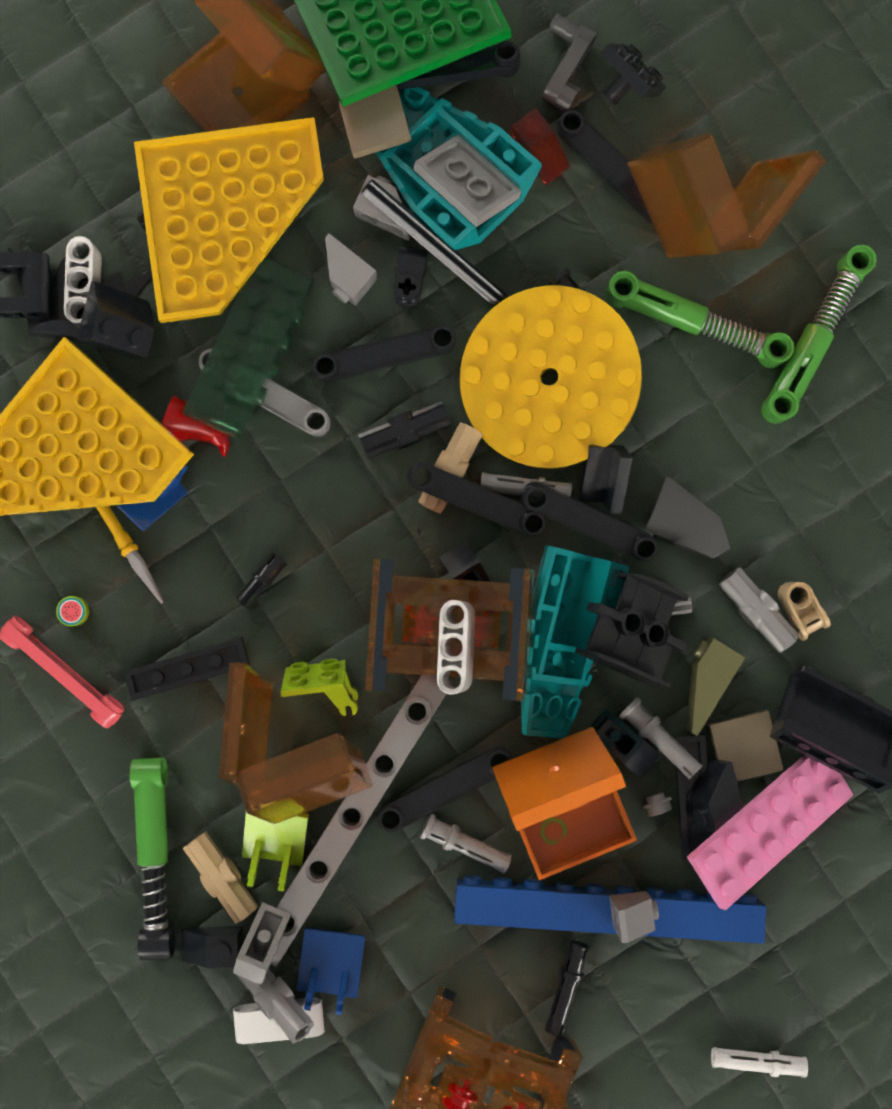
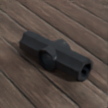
[358,401,452,460]

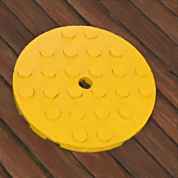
[460,285,642,469]

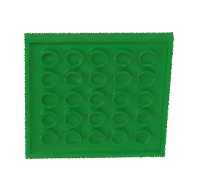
[293,0,511,107]

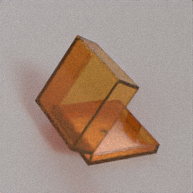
[162,0,325,132]
[628,133,826,258]
[219,663,373,824]

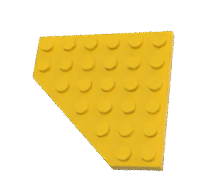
[134,117,324,323]
[0,337,194,516]

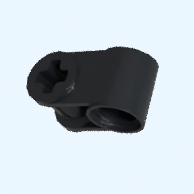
[394,247,428,309]

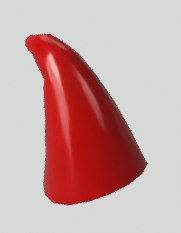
[161,395,230,457]

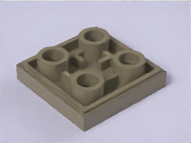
[339,85,412,159]
[708,710,784,782]

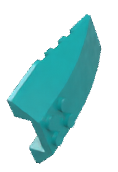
[375,87,542,250]
[521,545,629,738]

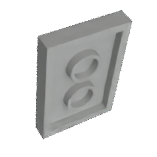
[414,134,521,227]

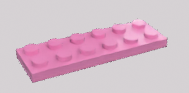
[687,755,854,910]

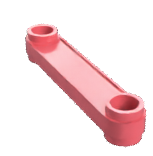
[0,615,125,729]

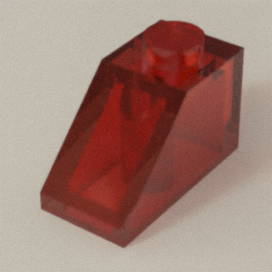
[510,108,569,185]

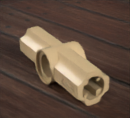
[418,422,483,515]
[183,831,258,924]

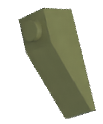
[686,637,745,736]

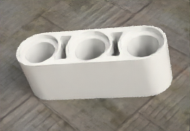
[64,236,102,328]
[437,600,475,695]
[233,997,325,1044]

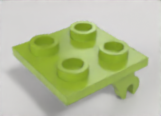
[281,658,358,716]
[242,805,309,892]

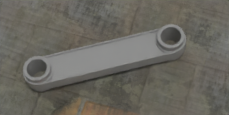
[199,349,331,437]

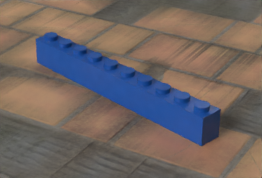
[454,875,766,944]

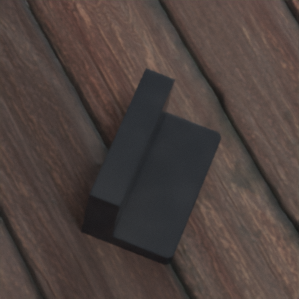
[579,444,633,514]

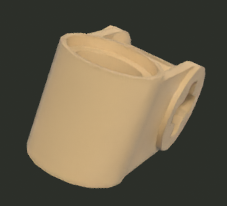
[778,581,831,641]

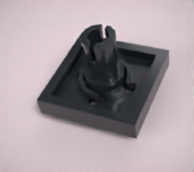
[601,43,666,105]

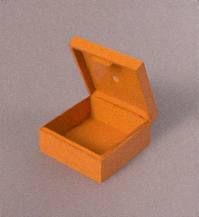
[492,727,637,880]

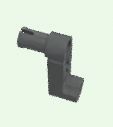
[542,13,598,112]

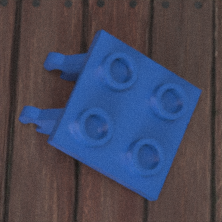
[116,465,188,532]
[297,927,366,1015]

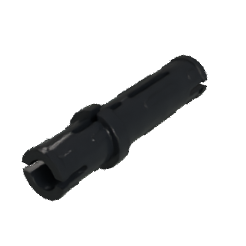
[545,940,590,1037]

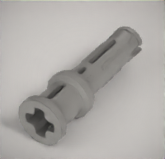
[619,697,703,779]
[419,813,512,874]

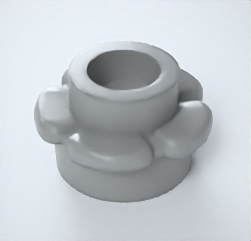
[643,792,672,817]

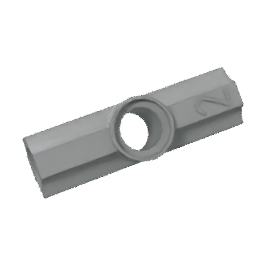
[718,567,799,653]
[237,970,314,1044]

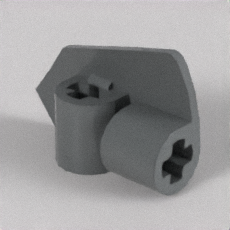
[644,477,730,559]

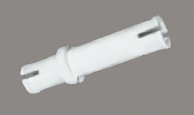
[711,1047,808,1078]

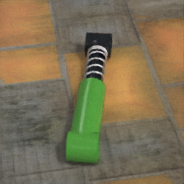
[130,757,175,960]

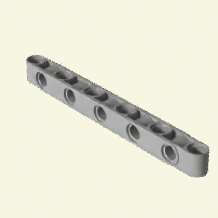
[271,666,454,967]

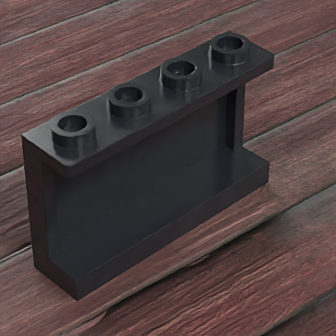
[769,666,892,794]

